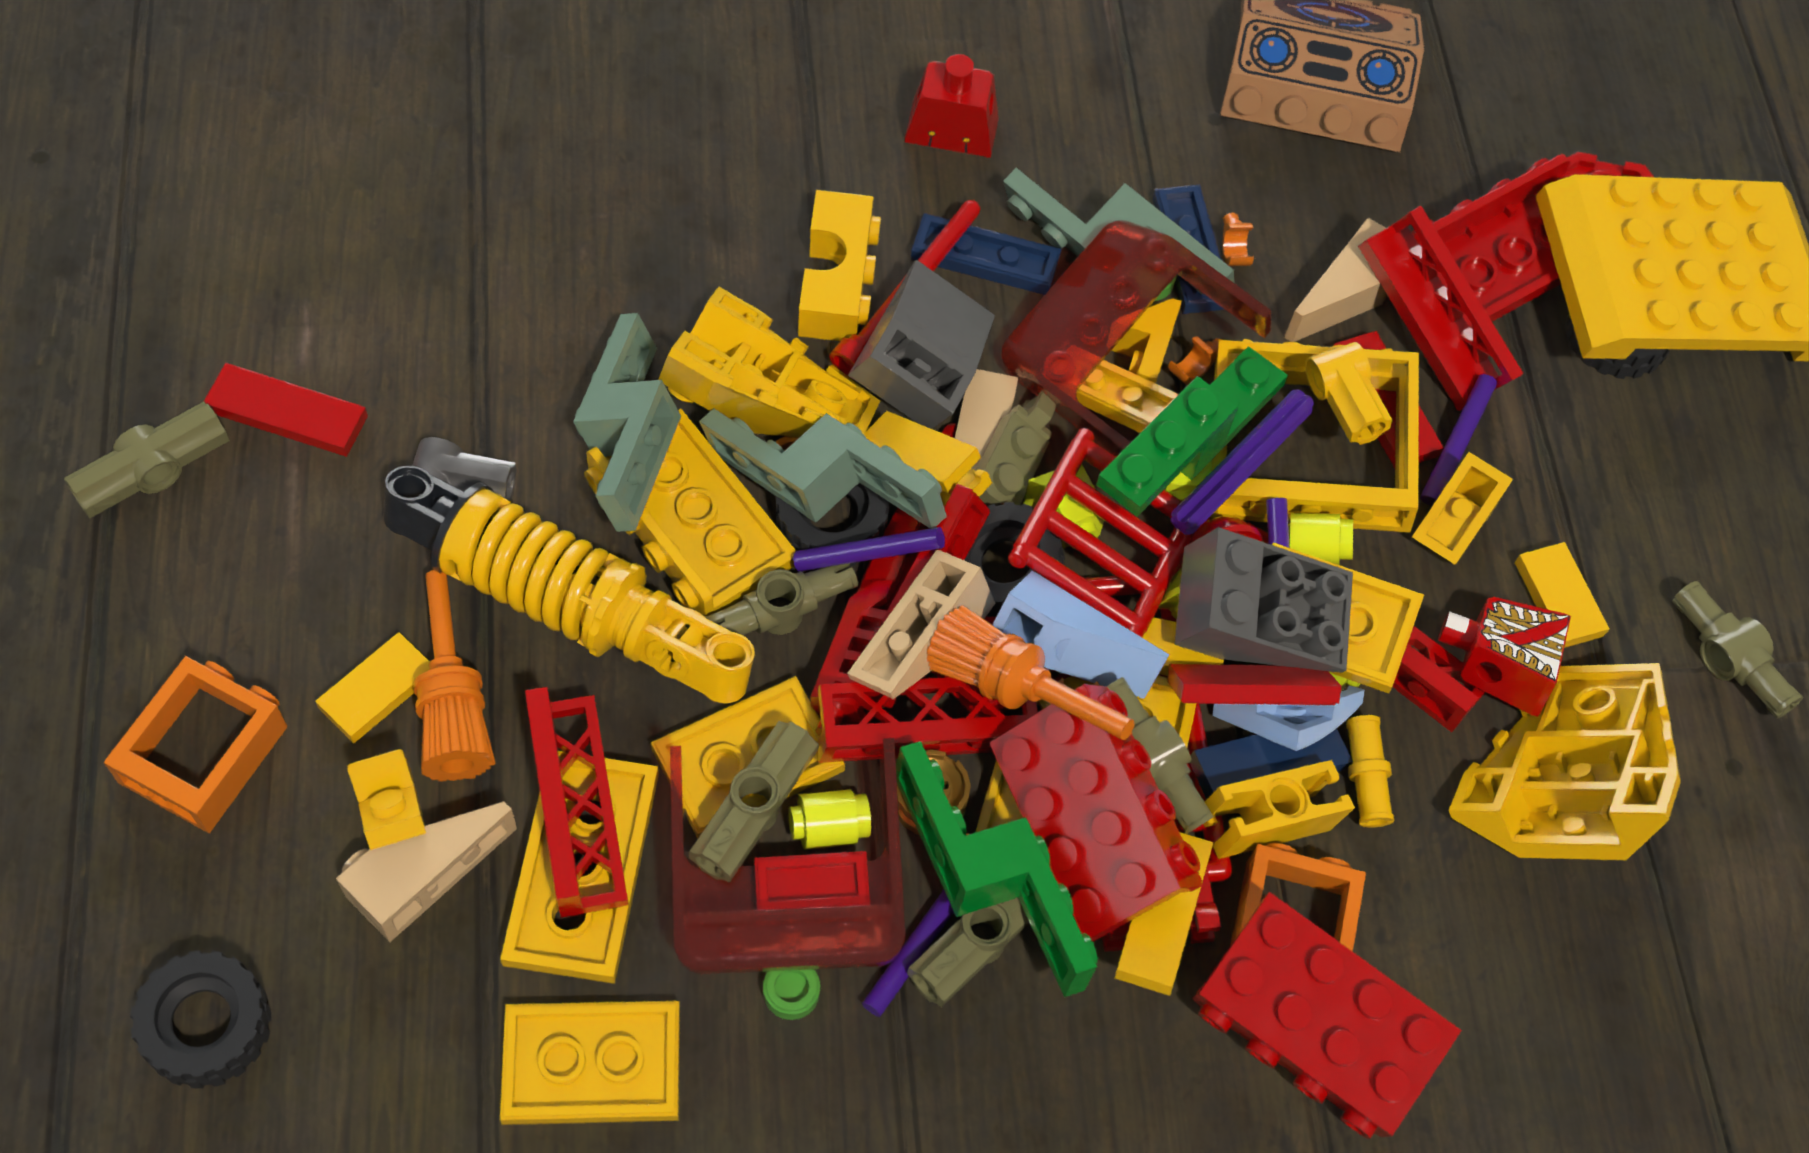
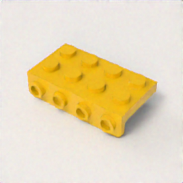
[584,409,796,616]

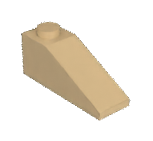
[1284,218,1388,342]
[847,549,995,699]
[336,802,517,942]

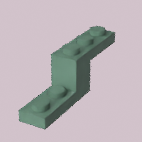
[1003,168,1235,301]
[573,313,681,532]
[699,409,947,528]

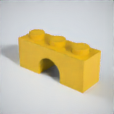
[798,190,881,341]

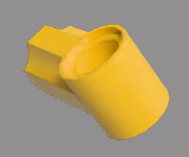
[1305,342,1392,445]

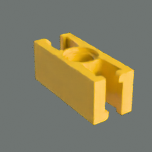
[865,411,992,506]
[1203,760,1355,859]

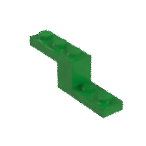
[1096,346,1288,517]
[893,741,1097,997]

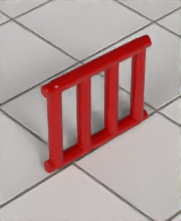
[1008,428,1193,638]

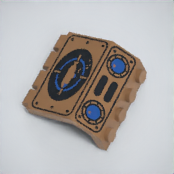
[1220,0,1424,152]

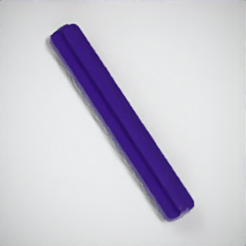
[1171,389,1314,535]

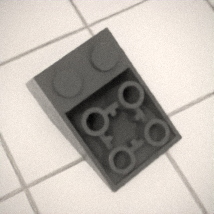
[848,260,995,429]
[1174,527,1353,673]

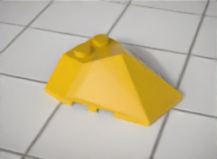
[658,287,880,437]
[1448,663,1681,860]

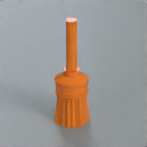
[413,570,496,782]
[927,605,1135,740]

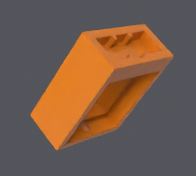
[104,656,287,834]
[1230,843,1366,951]

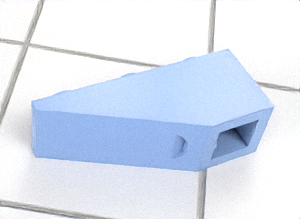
[993,571,1169,699]

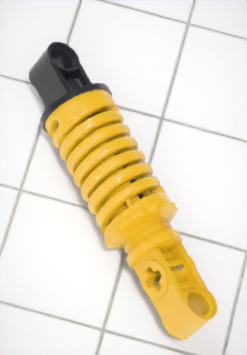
[384,466,755,703]

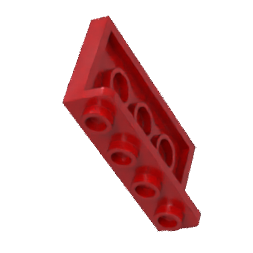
[1412,154,1570,329]
[989,684,1202,942]
[1192,892,1462,1139]

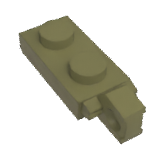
[976,391,1057,506]

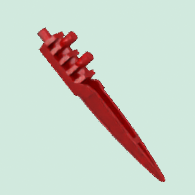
[810,423,957,736]

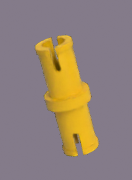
[1346,715,1394,828]

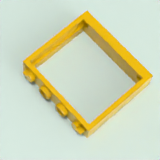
[1209,339,1419,533]

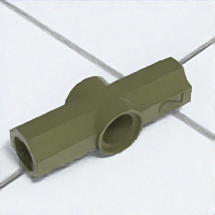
[64,402,230,518]
[689,721,819,882]
[907,898,1030,1008]

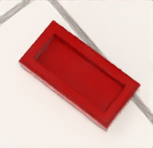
[754,851,870,917]

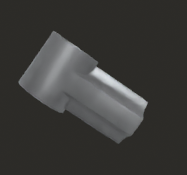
[412,437,517,501]

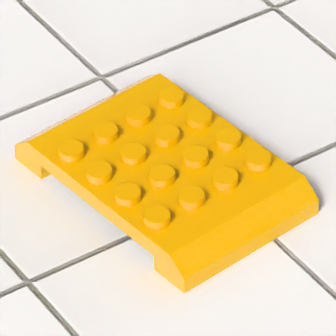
[1536,175,1809,361]

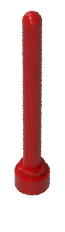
[829,200,980,379]

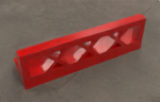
[1358,206,1524,411]
[1392,626,1485,732]
[817,677,1038,763]
[525,687,629,918]

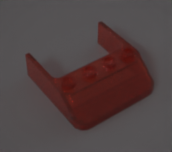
[1002,220,1271,457]
[670,738,905,974]

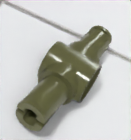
[705,563,858,635]
[1672,581,1803,719]
[1106,677,1214,834]

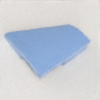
[1212,686,1365,751]

